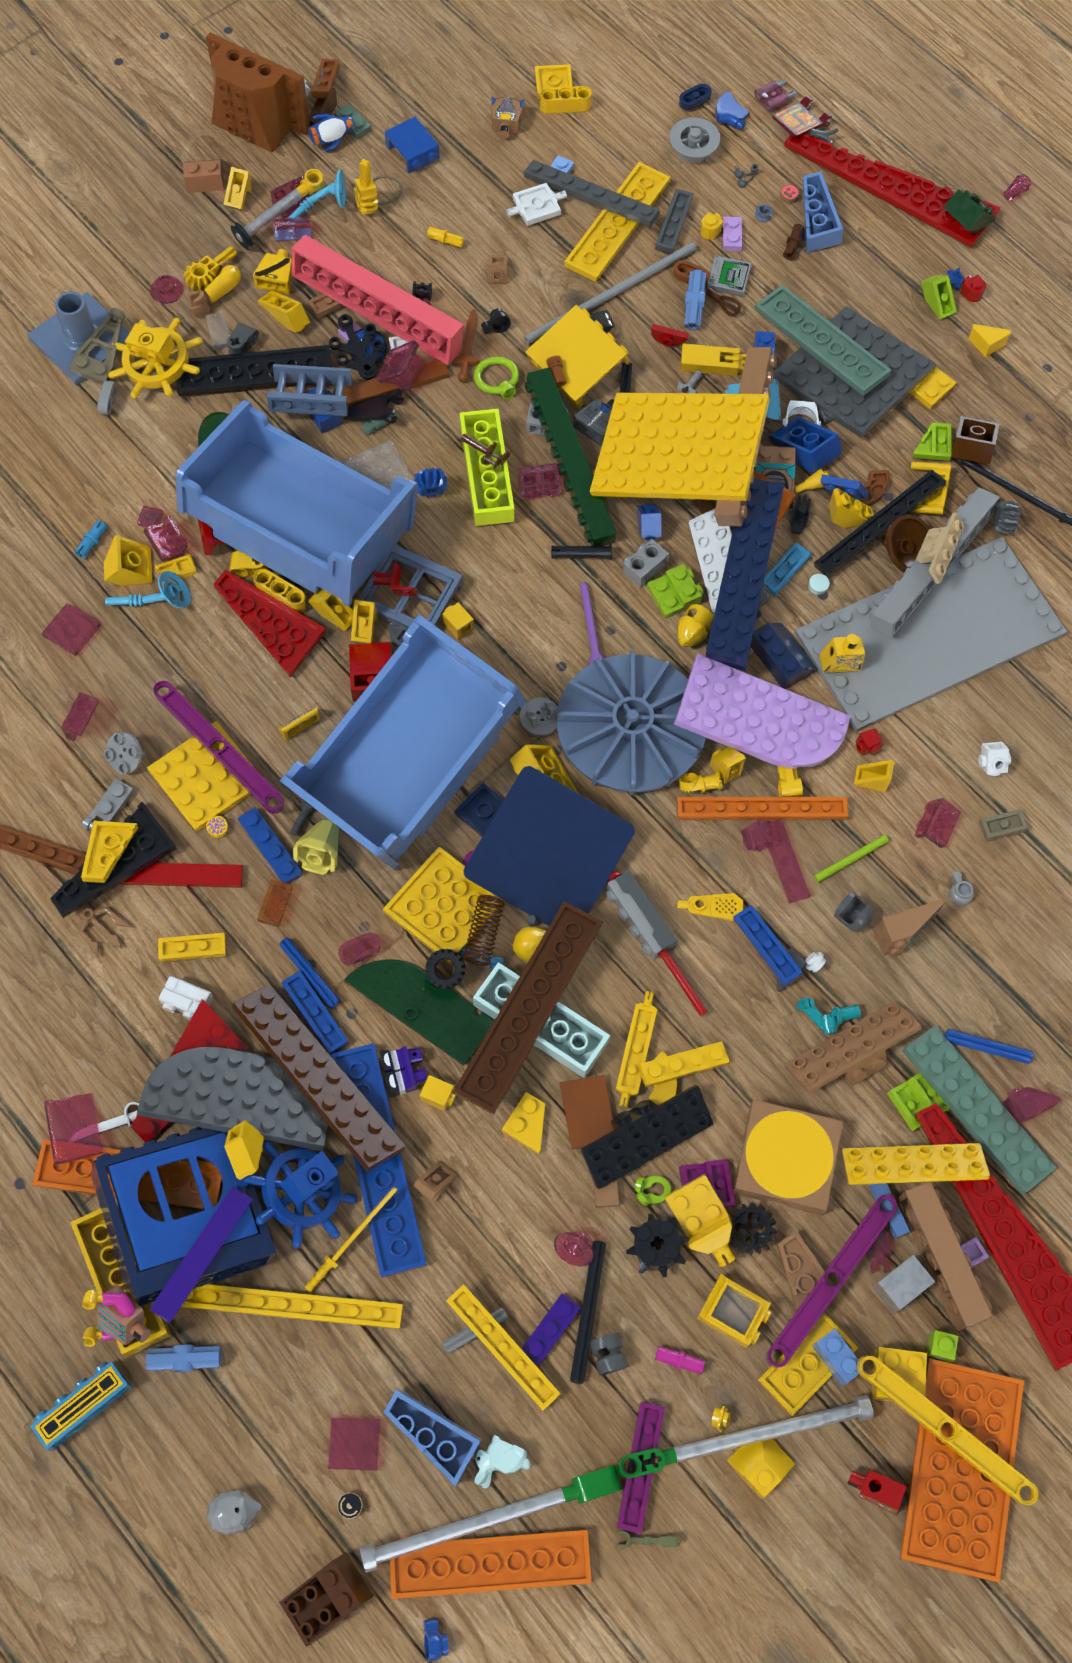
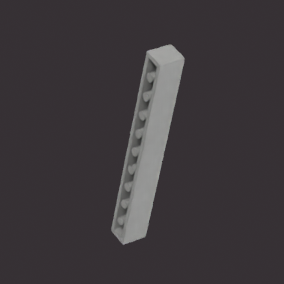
[870,487,1000,638]

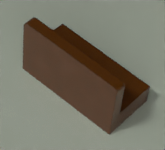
[309,87,337,126]

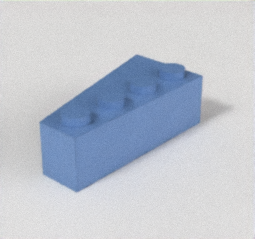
[803,171,843,253]
[384,1389,482,1486]

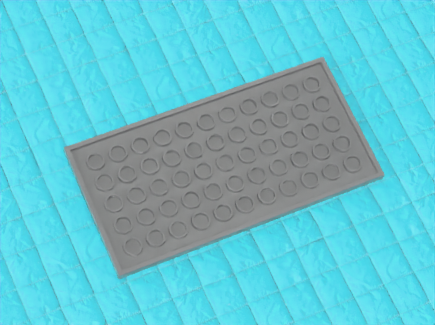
[794,537,1067,732]

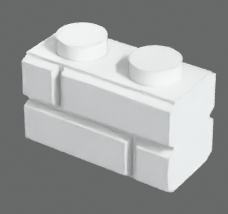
[159,976,213,1020]

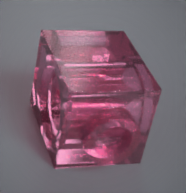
[741,819,779,852]

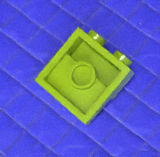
[646,564,703,619]

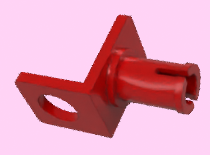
[373,563,418,596]

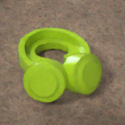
[635,1176,671,1207]

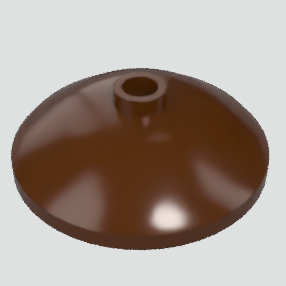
[886,515,930,572]

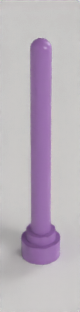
[580,582,605,665]

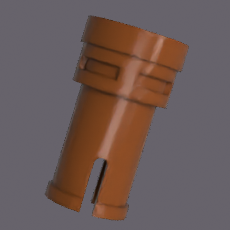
[546,356,567,387]

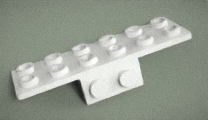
[689,509,732,615]

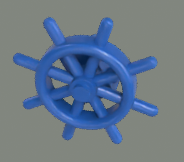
[243,1140,357,1248]

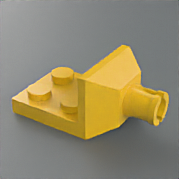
[665,1174,736,1267]

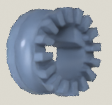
[755,204,773,222]

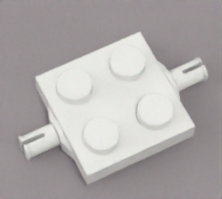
[506,183,567,226]

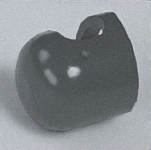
[834,892,874,932]

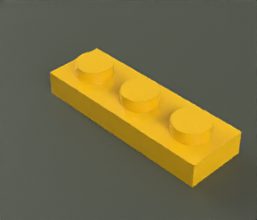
[158,933,226,962]

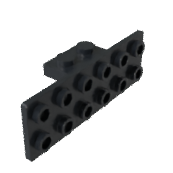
[581,1085,713,1189]

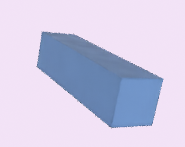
[868,1183,910,1240]

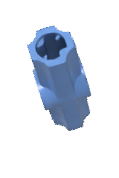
[684,270,706,330]
[146,1345,222,1372]

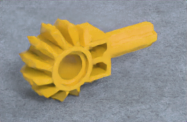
[354,159,378,215]
[184,246,237,291]

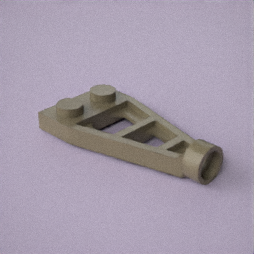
[69,308,125,384]

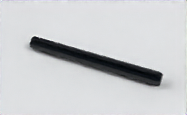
[570,1240,606,1384]

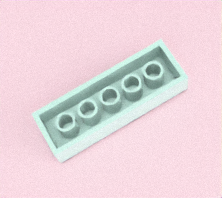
[473,962,610,1078]

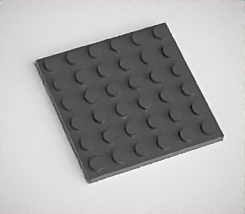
[773,306,936,438]

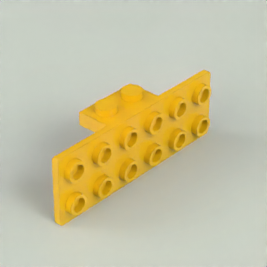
[842,1143,990,1185]

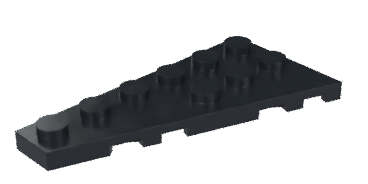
[50,802,177,918]

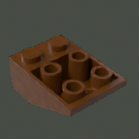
[279,1552,374,1647]

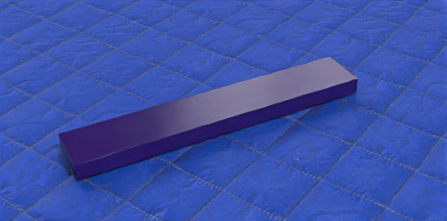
[149,1186,253,1324]

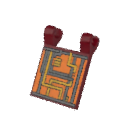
[772,96,832,139]

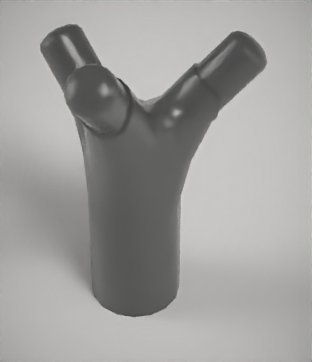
[809,128,838,144]

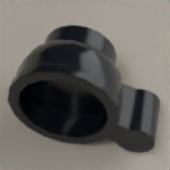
[481,308,511,334]

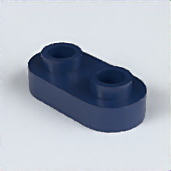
[679,84,712,110]

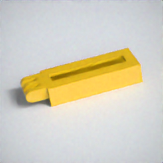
[680,344,746,376]

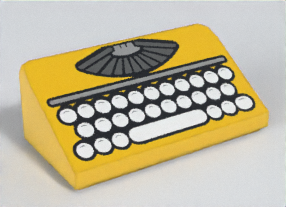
[278,708,320,740]

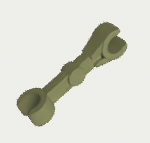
[617,1531,679,1548]

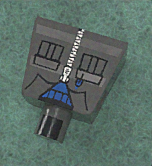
[573,399,614,447]

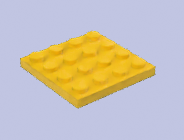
[147,721,253,832]
[383,847,505,965]

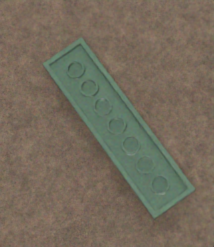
[755,285,891,396]
[902,1025,1056,1195]

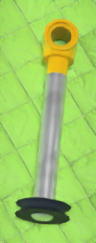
[230,169,323,250]

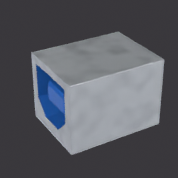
[872,1254,935,1314]

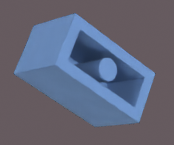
[812,1329,865,1386]

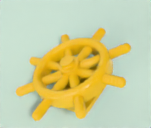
[108,318,203,399]

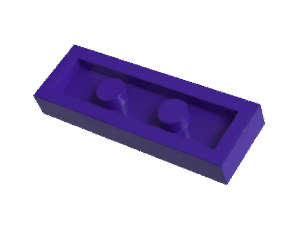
[522,1294,581,1367]

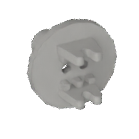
[520,697,558,738]
[104,732,146,775]

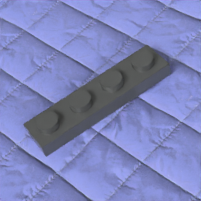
[655,189,694,254]

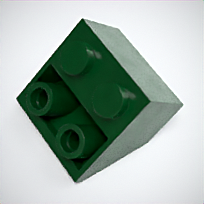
[943,189,996,234]

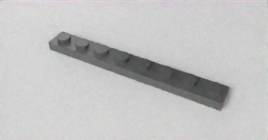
[524,160,660,227]

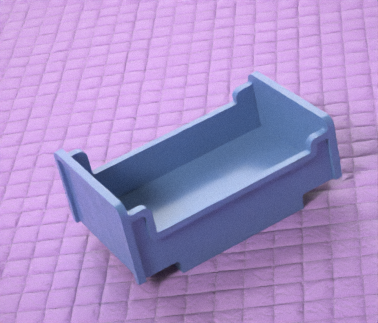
[176,400,418,607]
[280,614,526,870]

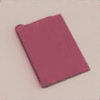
[44,1093,103,1164]

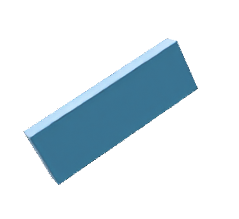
[764,542,812,597]

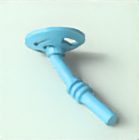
[285,169,346,226]
[105,571,191,609]

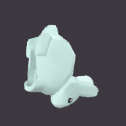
[474,1435,531,1488]

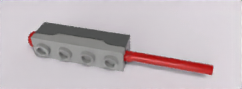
[606,870,707,1017]

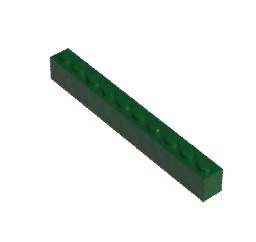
[524,367,616,546]

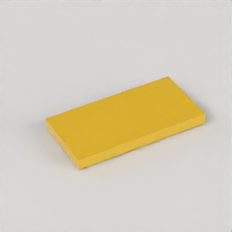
[758,1313,858,1417]

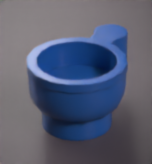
[423,1619,449,1662]

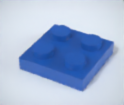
[820,474,869,501]

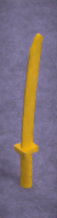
[304,1187,397,1292]

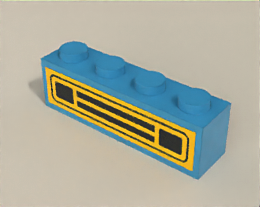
[30,1361,132,1451]

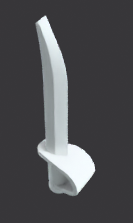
[68,1102,139,1143]

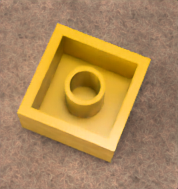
[871,1347,927,1402]

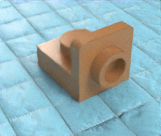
[488,255,507,283]

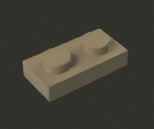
[979,809,1028,841]

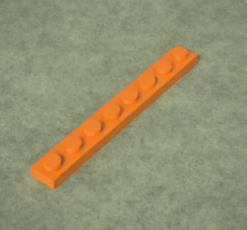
[677,797,848,820]

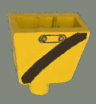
[253,249,293,295]

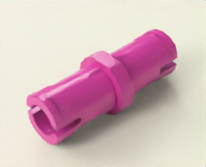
[655,1346,705,1374]

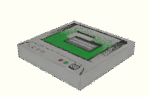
[707,255,752,296]

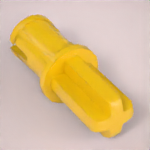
[427,226,464,248]

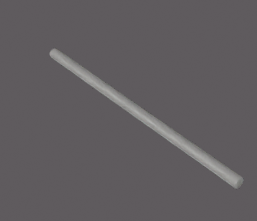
[524,242,697,345]

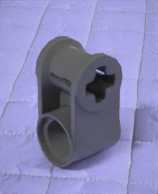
[227,322,259,354]

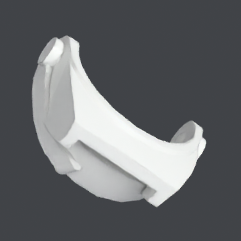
[782,400,821,427]

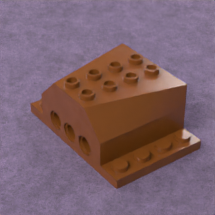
[206,32,310,152]

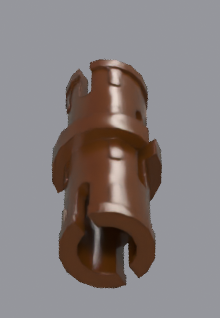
[783,224,805,260]

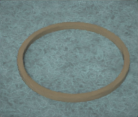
[373,175,402,204]

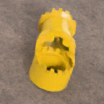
[679,771,723,794]

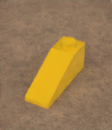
[257,290,310,333]

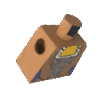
[491,96,525,139]

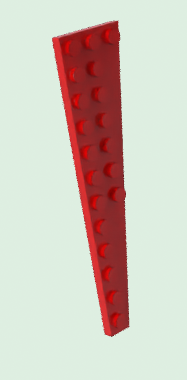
[784,134,1001,248]
[915,1103,1072,1371]

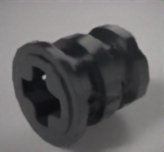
[412,281,432,301]

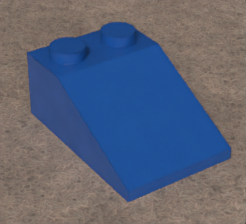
[770,416,842,473]

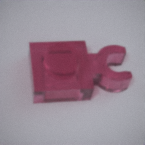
[866,1231,891,1273]

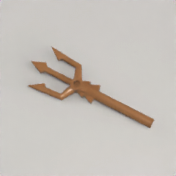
[35,862,132,957]

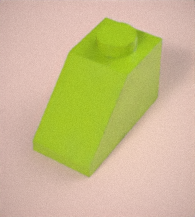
[921,275,957,319]

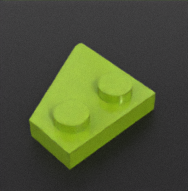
[912,422,952,461]

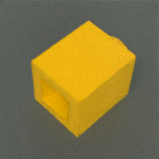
[442,602,474,640]
[420,1075,456,1111]

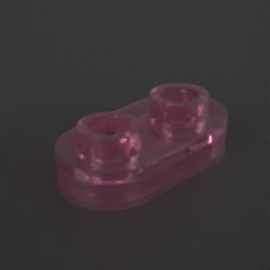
[338,933,381,965]

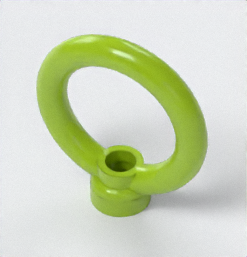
[474,357,520,400]

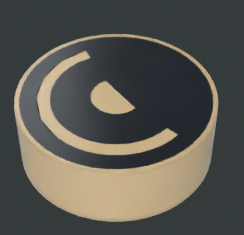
[337,1493,363,1519]

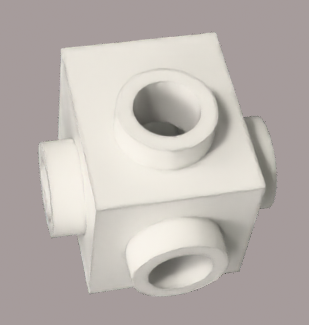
[978,742,1011,776]

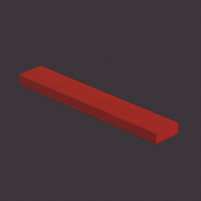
[119,863,243,888]

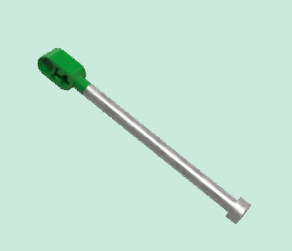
[616,1395,874,1479]
[359,1465,623,1573]

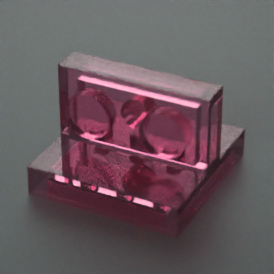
[376,340,424,393]

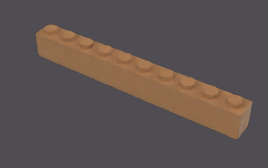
[714,347,777,526]

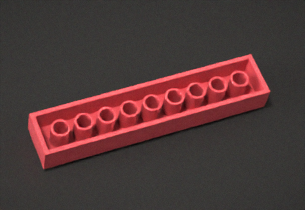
[292,235,464,365]

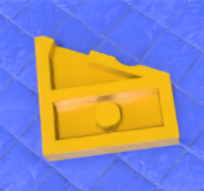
[502,1092,545,1155]

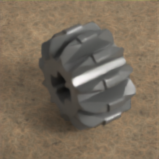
[993,501,1021,535]

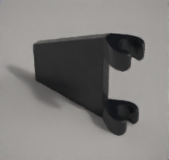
[344,389,404,423]

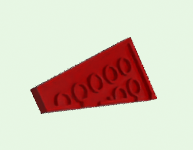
[213,569,326,678]
[130,999,248,1143]

